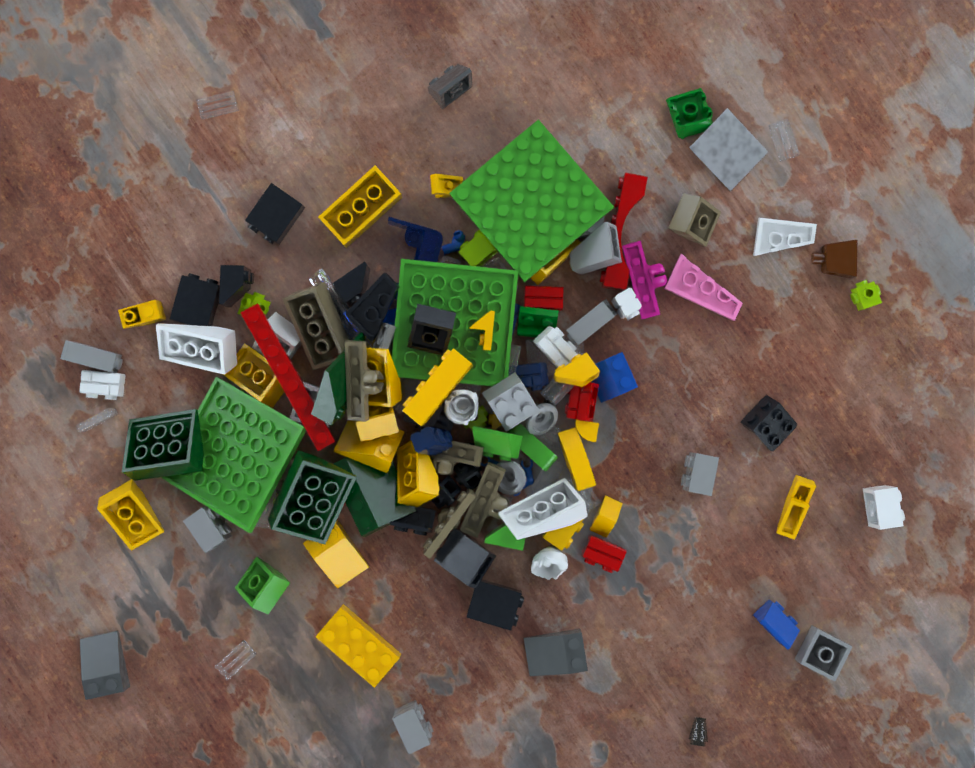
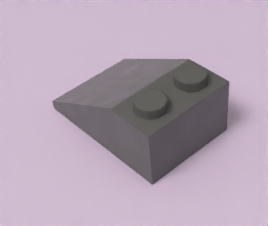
[428,64,472,110]
[524,628,588,676]
[80,631,130,700]

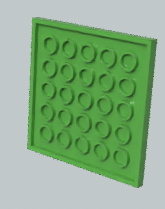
[449,119,614,283]
[392,259,518,386]
[162,377,306,533]

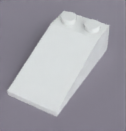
[156,323,237,375]
[498,478,588,540]

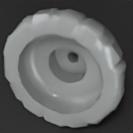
[525,403,558,436]
[497,461,526,495]

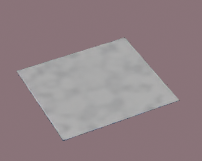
[689,108,768,191]

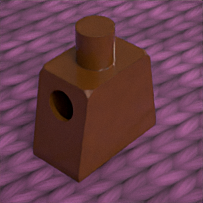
[811,240,858,278]

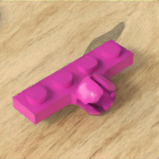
[622,240,667,320]

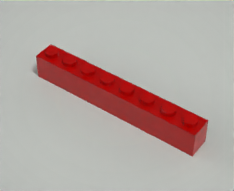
[240,303,336,451]

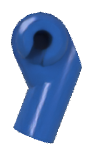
[442,230,465,255]

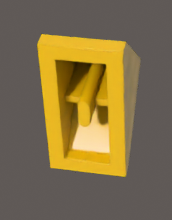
[589,495,623,538]

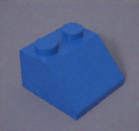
[591,352,638,403]
[753,600,800,650]

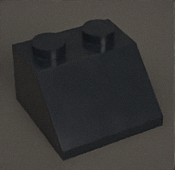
[332,261,370,306]
[219,265,254,307]
[407,304,456,356]

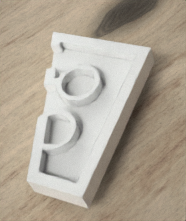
[753,218,817,256]

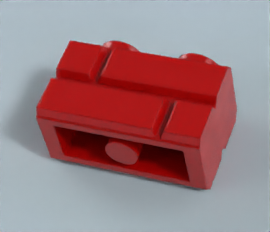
[524,286,564,311]
[565,382,599,422]
[581,534,627,573]

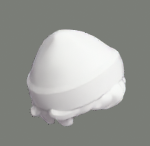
[444,390,479,425]
[531,546,568,580]

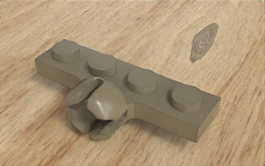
[345,340,384,422]
[412,432,484,475]
[460,462,509,538]
[423,488,476,559]

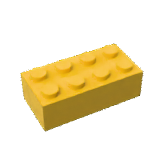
[318,165,403,249]
[402,348,473,426]
[316,604,401,688]

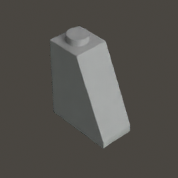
[569,221,622,275]
[566,299,618,345]
[60,340,123,373]

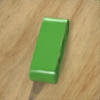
[507,424,559,472]

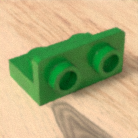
[517,306,559,337]

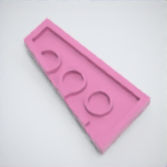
[664,254,743,321]

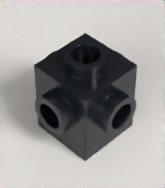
[453,462,482,490]
[431,475,462,509]

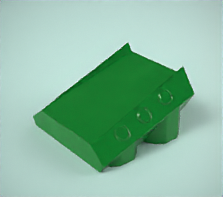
[666,88,713,139]

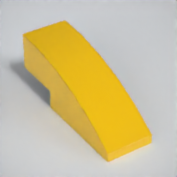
[557,427,596,491]
[776,475,816,540]

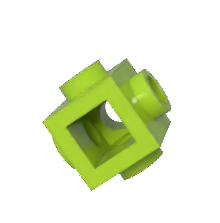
[850,280,882,311]
[237,292,271,316]
[463,405,489,430]

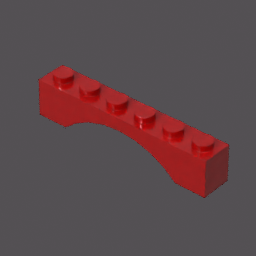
[600,172,648,291]

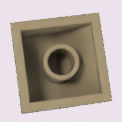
[669,193,721,247]

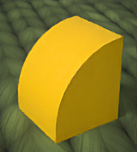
[575,420,599,442]

